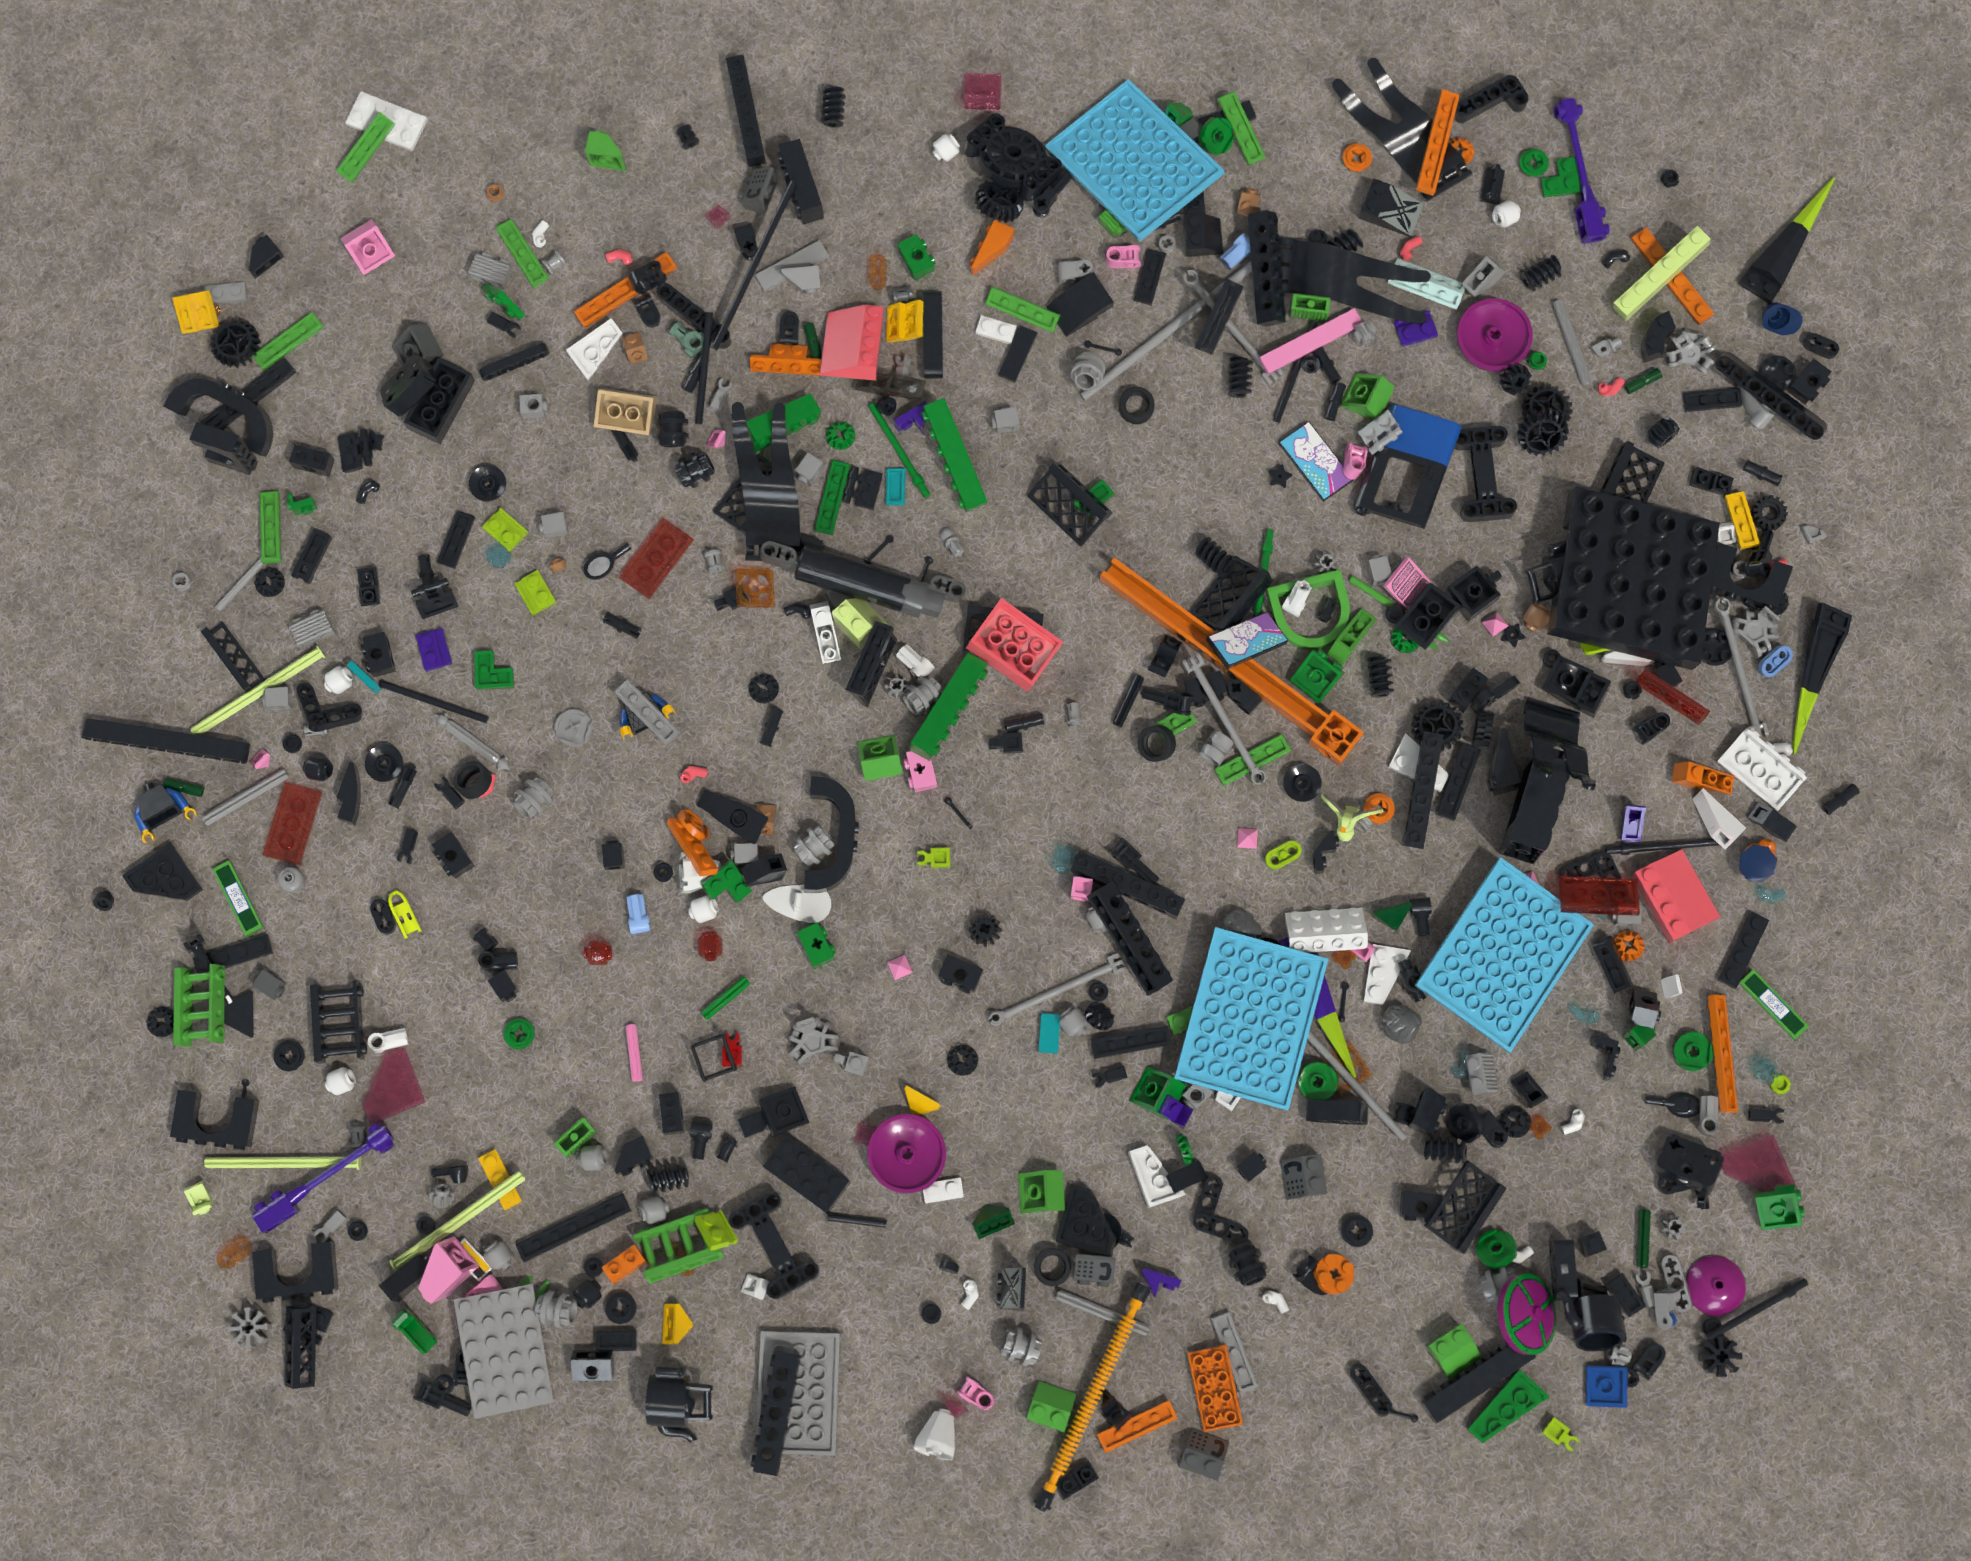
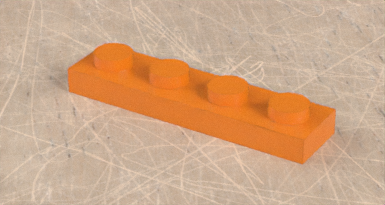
[667,817,718,876]
[1097,1400,1178,1453]

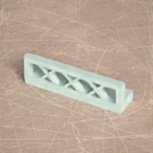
[1387,258,1465,310]

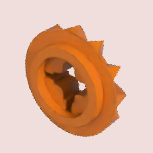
[1449,136,1475,164]
[1342,143,1372,173]
[1364,793,1395,824]
[1614,930,1645,961]

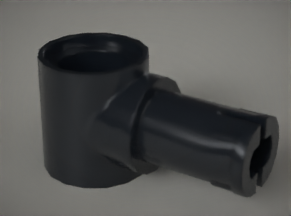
[1409,897,1432,936]
[690,1120,713,1160]

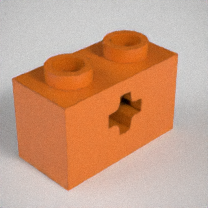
[601,1244,648,1285]

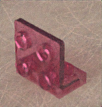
[964,74,1002,110]

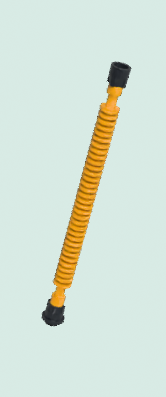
[1033,1282,1151,1512]

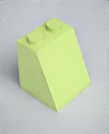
[832,598,888,650]

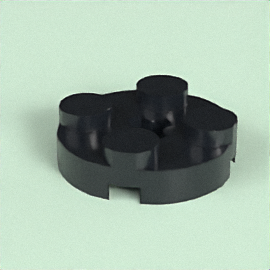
[1447,1103,1485,1143]

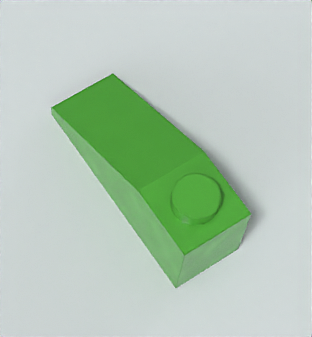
[1328,608,1377,665]

